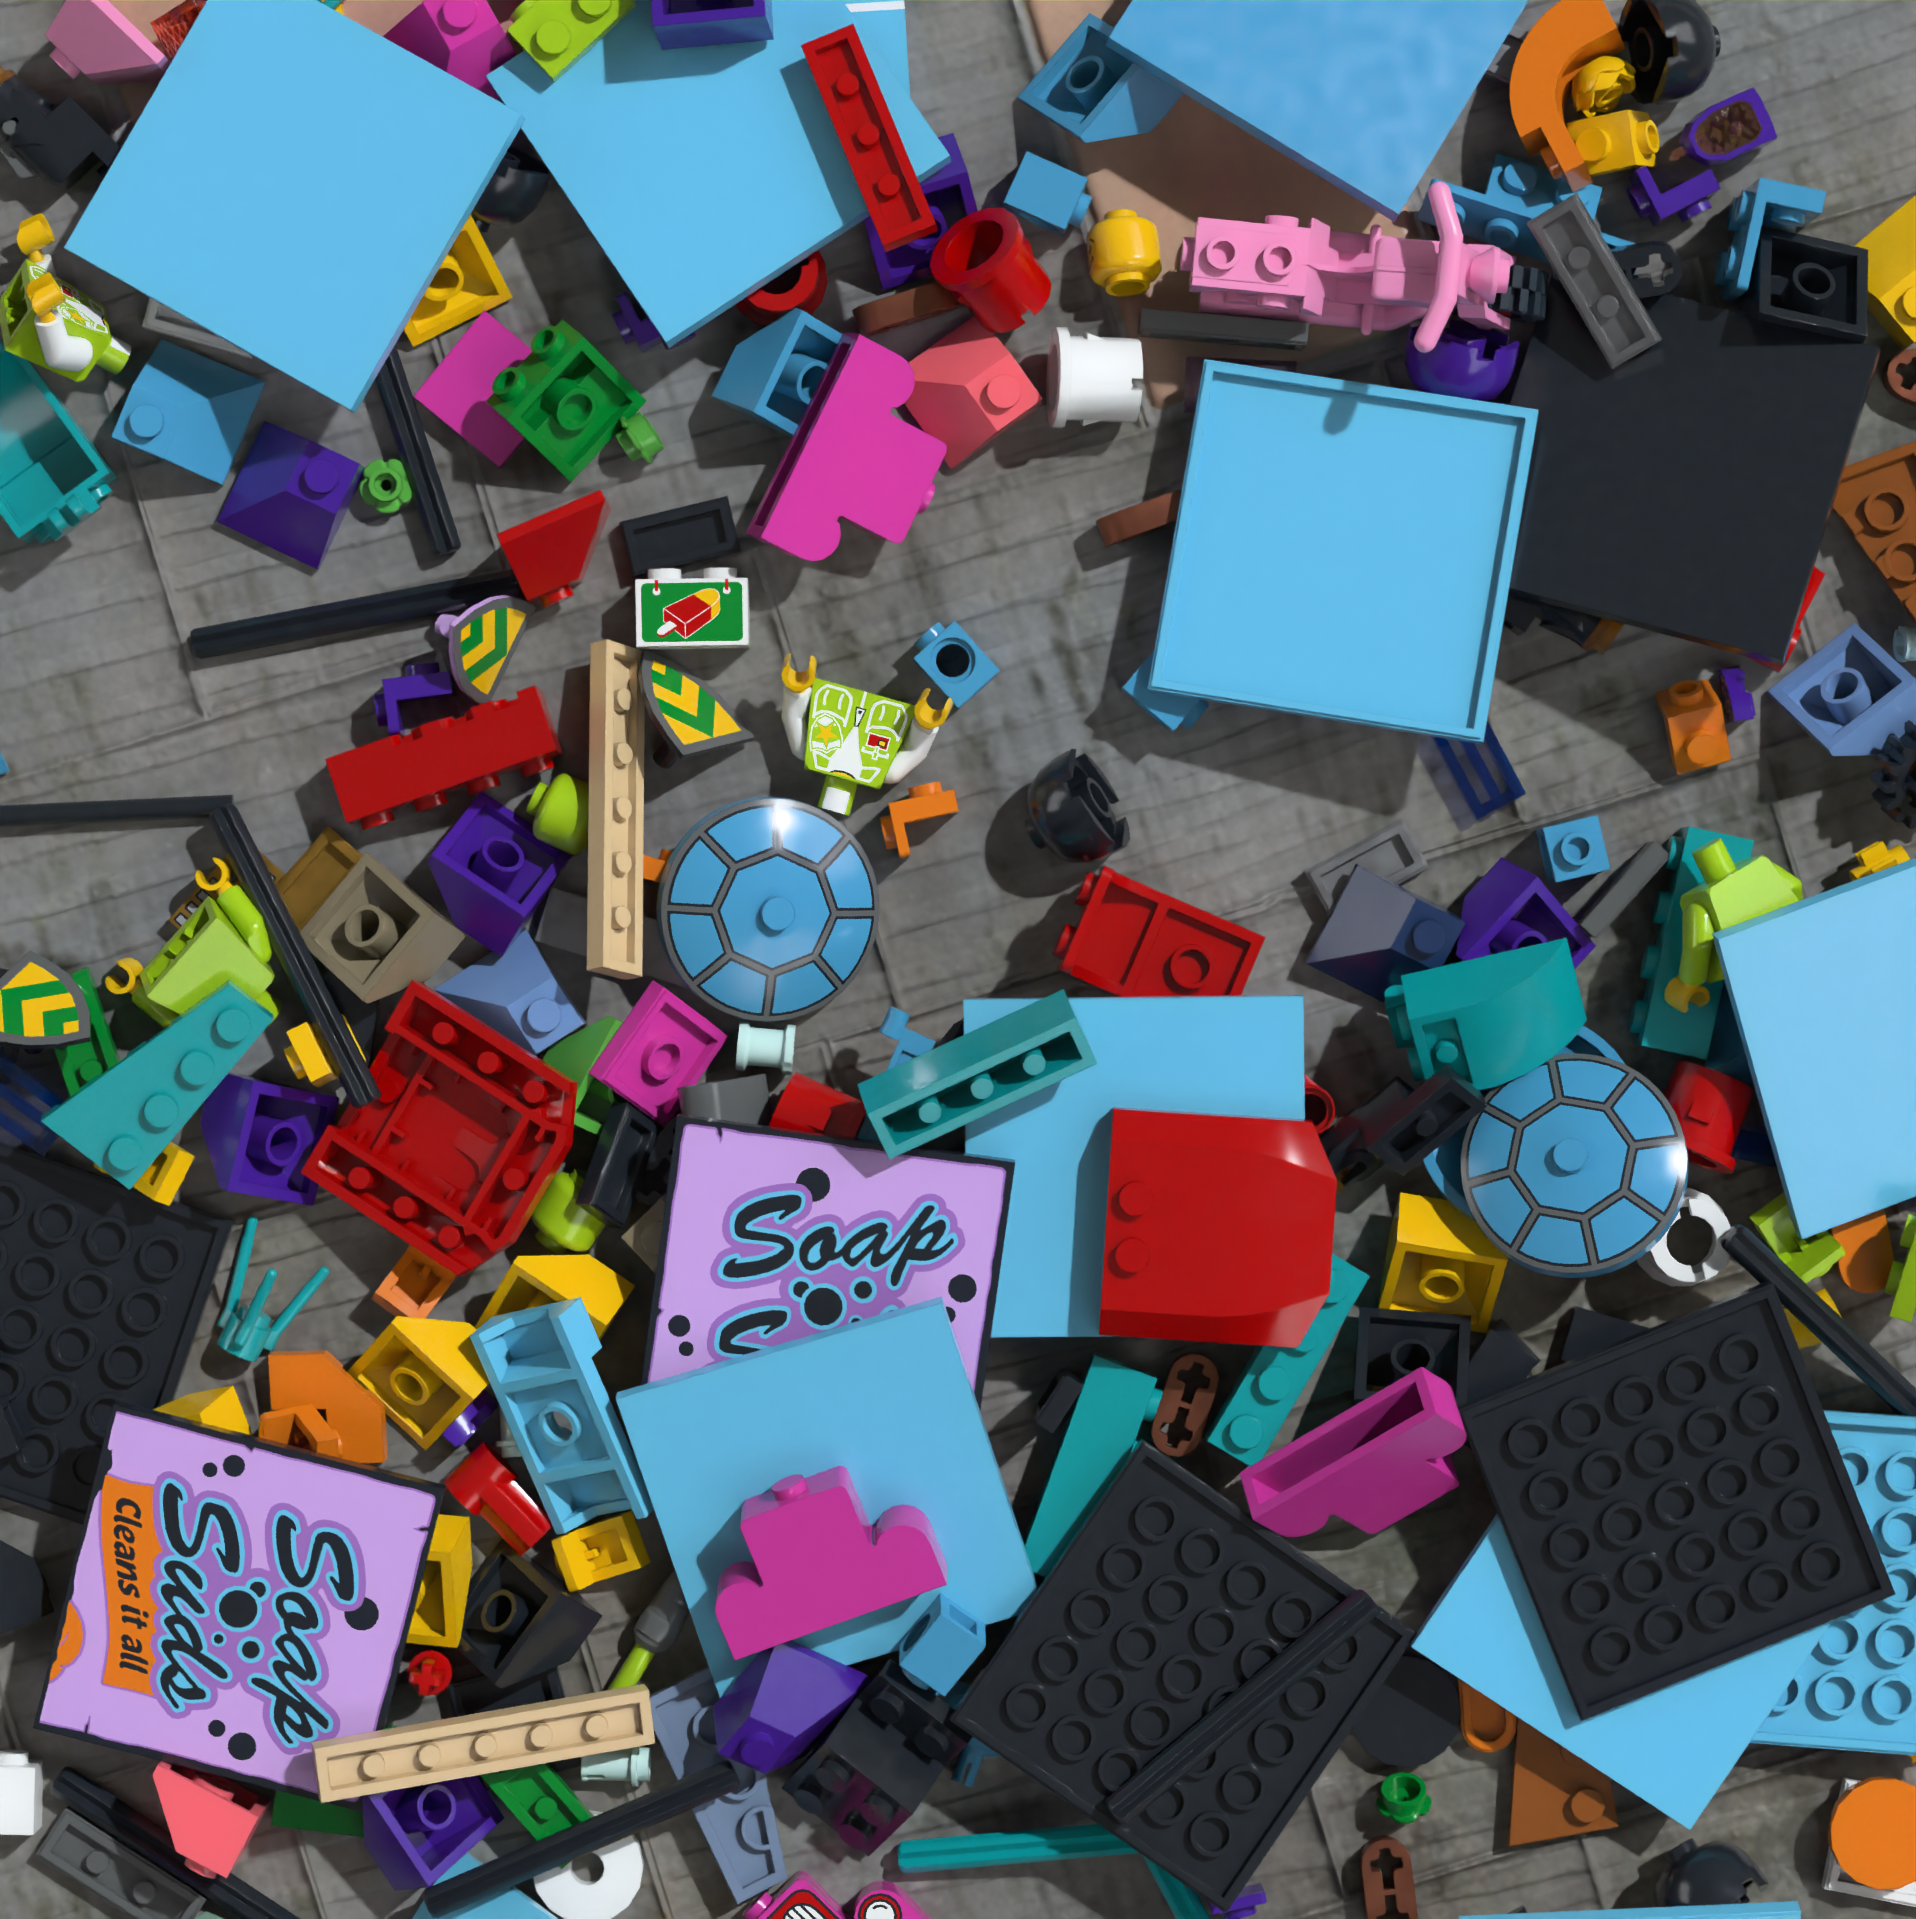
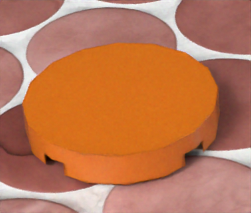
[1828,1777,1916,1890]

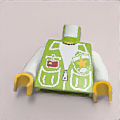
[0,213,131,382]
[781,653,953,816]

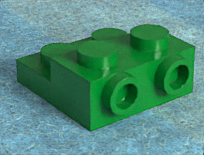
[486,319,647,482]

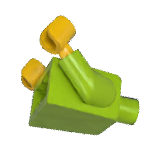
[1664,838,1803,1013]
[105,857,282,1028]

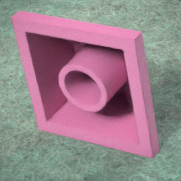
[45,0,170,83]

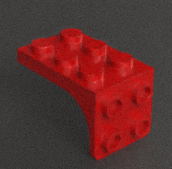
[1052,865,1266,997]

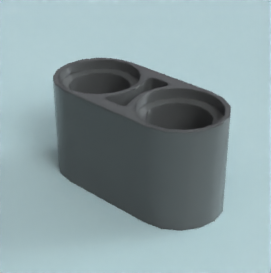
[677,1073,772,1126]

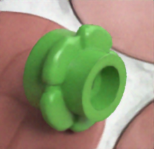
[615,411,665,464]
[359,459,413,514]

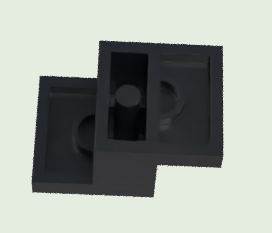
[781,1659,973,1857]

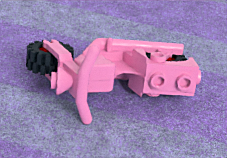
[1180,181,1549,353]

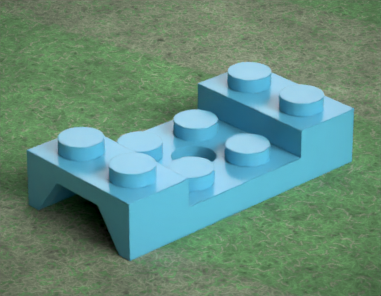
[470,1297,654,1535]

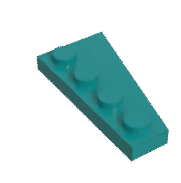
[41,980,273,1190]

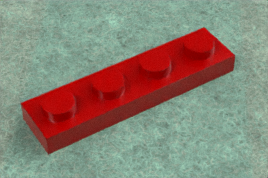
[801,24,938,252]

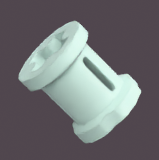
[735,1020,796,1075]

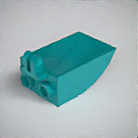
[0,341,119,544]
[1384,938,1587,1091]

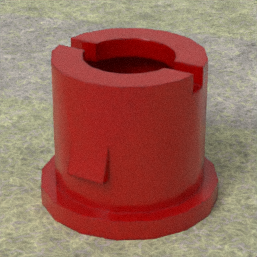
[930,208,1052,333]
[736,250,828,327]
[1663,1061,1754,1174]
[769,1072,867,1138]

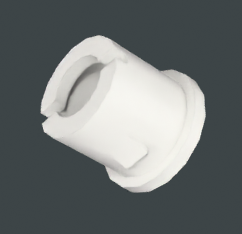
[1046,327,1143,428]
[1637,1187,1731,1286]

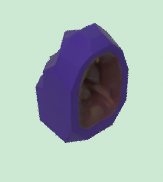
[1679,88,1777,166]

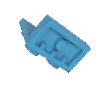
[1715,177,1826,303]

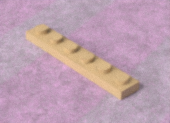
[587,639,645,980]
[311,1684,655,1803]

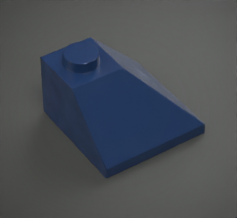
[1305,864,1465,1003]

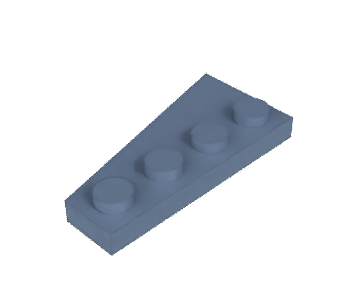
[650,1666,788,1904]

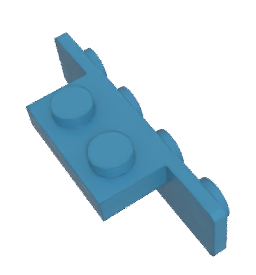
[1418,154,1637,276]

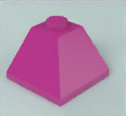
[382,0,517,101]

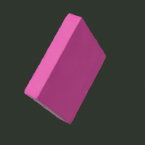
[413,310,532,469]
[588,980,729,1127]

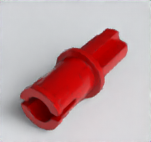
[407,1648,452,1696]

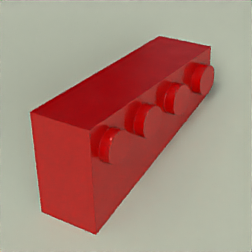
[325,685,563,831]

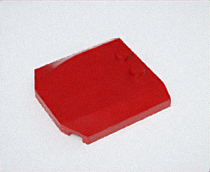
[301,980,578,1276]
[1099,1107,1337,1348]

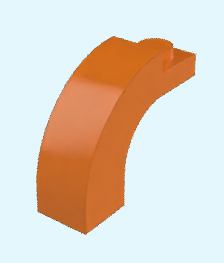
[1510,0,1625,193]

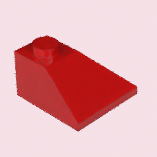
[496,489,611,608]

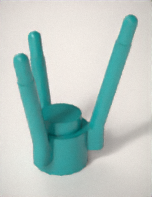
[217,1216,330,1362]

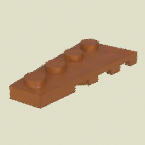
[1832,441,1916,625]
[1507,1717,1619,1846]

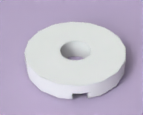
[533,1810,644,1919]

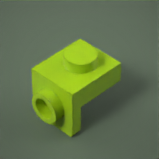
[1749,1192,1846,1284]

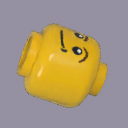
[1086,209,1162,297]

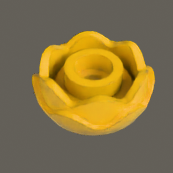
[1571,56,1636,118]

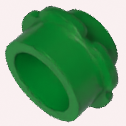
[1376,1772,1431,1824]

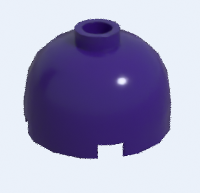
[1404,319,1520,402]

